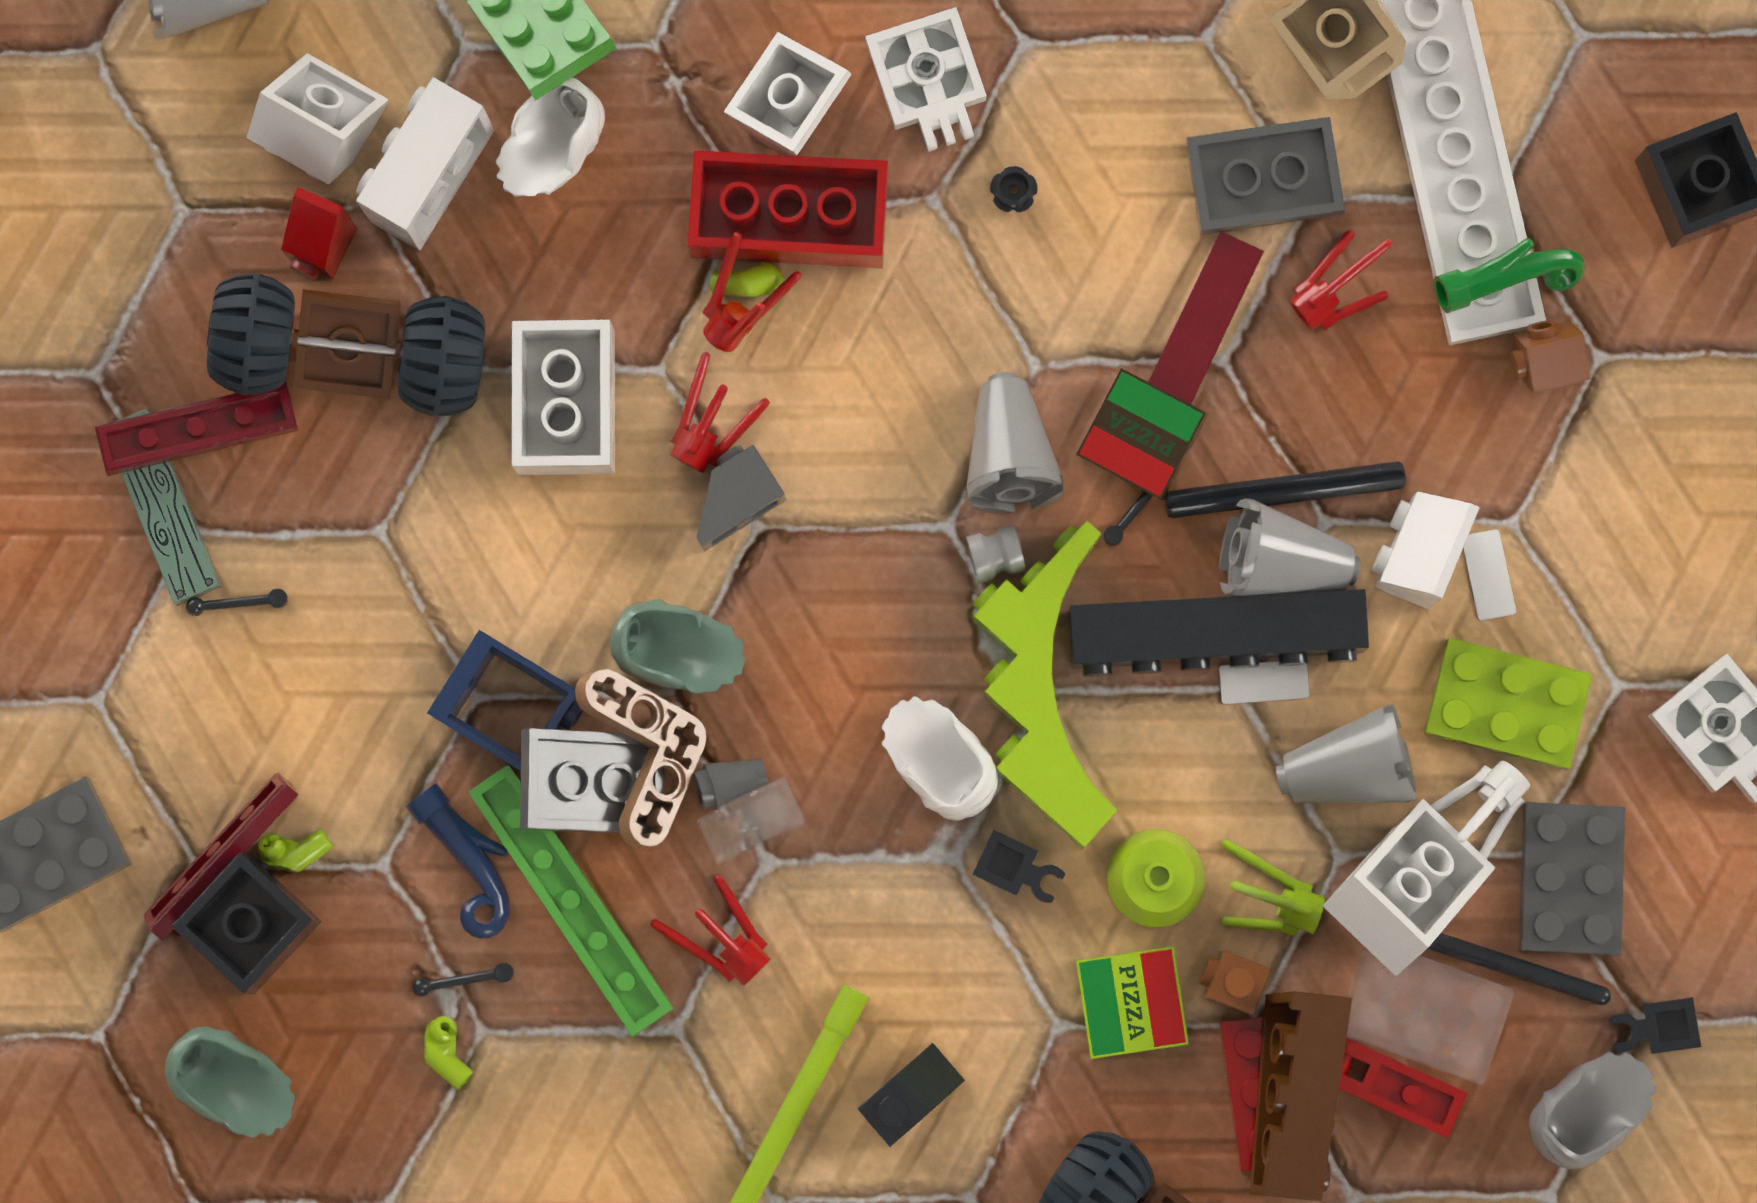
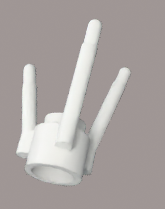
[1430,760,1530,859]

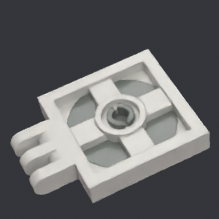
[865,7,987,152]
[1648,654,1757,804]

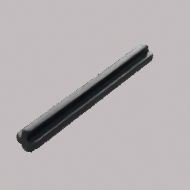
[1165,461,1406,518]

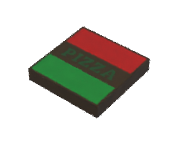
[1076,368,1209,500]

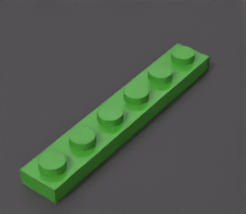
[468,764,675,1037]

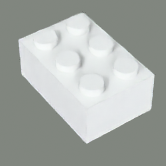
[356,77,494,251]
[512,320,615,475]
[1323,799,1495,976]

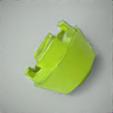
[1107,829,1205,928]

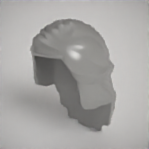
[1529,1051,1657,1169]

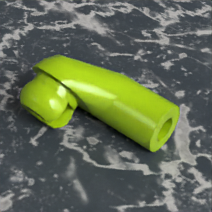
[710,262,785,297]
[257,828,334,873]
[424,1016,474,1091]

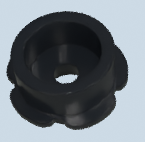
[990,166,1038,213]

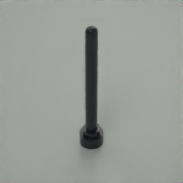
[1427,933,1611,1006]

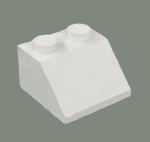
[724,32,852,155]
[246,53,389,185]
[1372,491,1480,609]

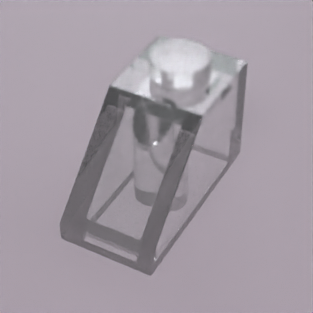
[697,777,807,865]

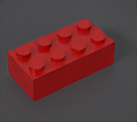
[687,150,889,269]

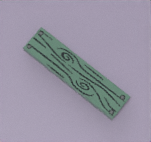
[118,408,222,606]

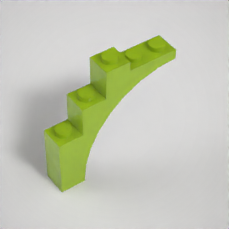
[973,521,1118,850]

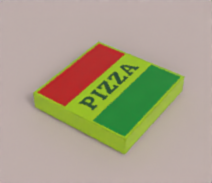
[1075,946,1189,1059]

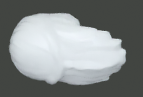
[496,78,605,197]
[881,696,998,821]

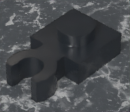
[972,830,1065,903]
[1609,997,1702,1054]

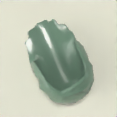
[610,599,745,694]
[164,1026,295,1138]

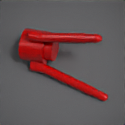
[1289,229,1392,331]
[702,232,802,352]
[670,352,770,473]
[650,874,771,986]

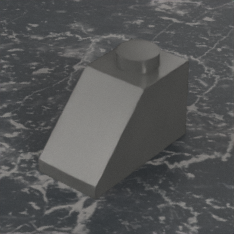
[697,445,786,552]

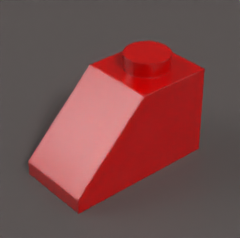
[281,187,357,280]

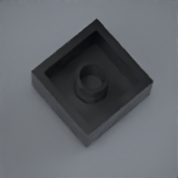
[1635,112,1757,248]
[172,853,322,994]

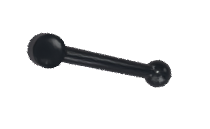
[1104,491,1153,546]
[186,589,288,616]
[412,963,514,997]

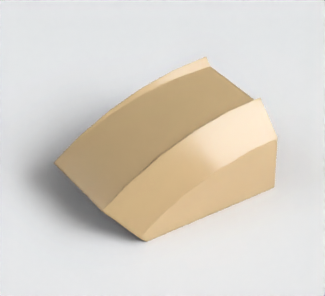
[1268,0,1406,100]

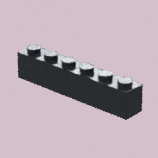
[1068,589,1369,677]

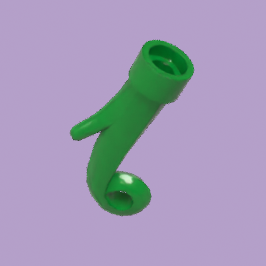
[1434,238,1585,313]

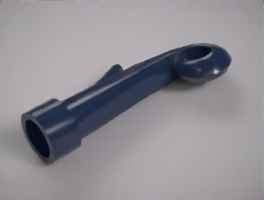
[406,783,510,939]

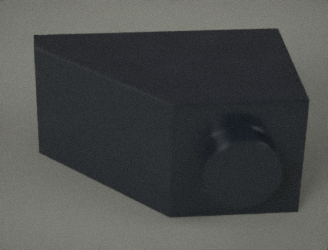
[857,1043,965,1147]

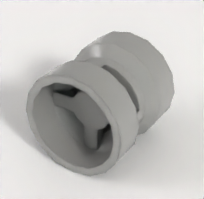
[966,524,1025,584]

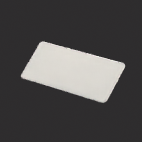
[1463,529,1516,621]
[1219,661,1309,704]

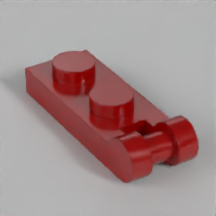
[1339,1038,1468,1138]

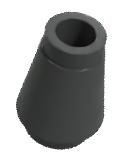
[693,758,768,811]

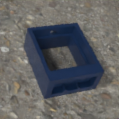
[427,630,583,771]

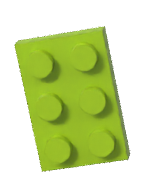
[1424,637,1592,770]

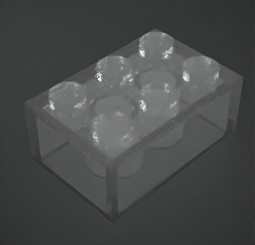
[1346,946,1516,1085]

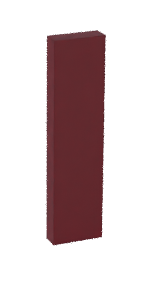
[1149,231,1264,404]
[94,381,298,476]
[144,772,299,941]

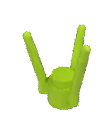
[1221,839,1325,937]

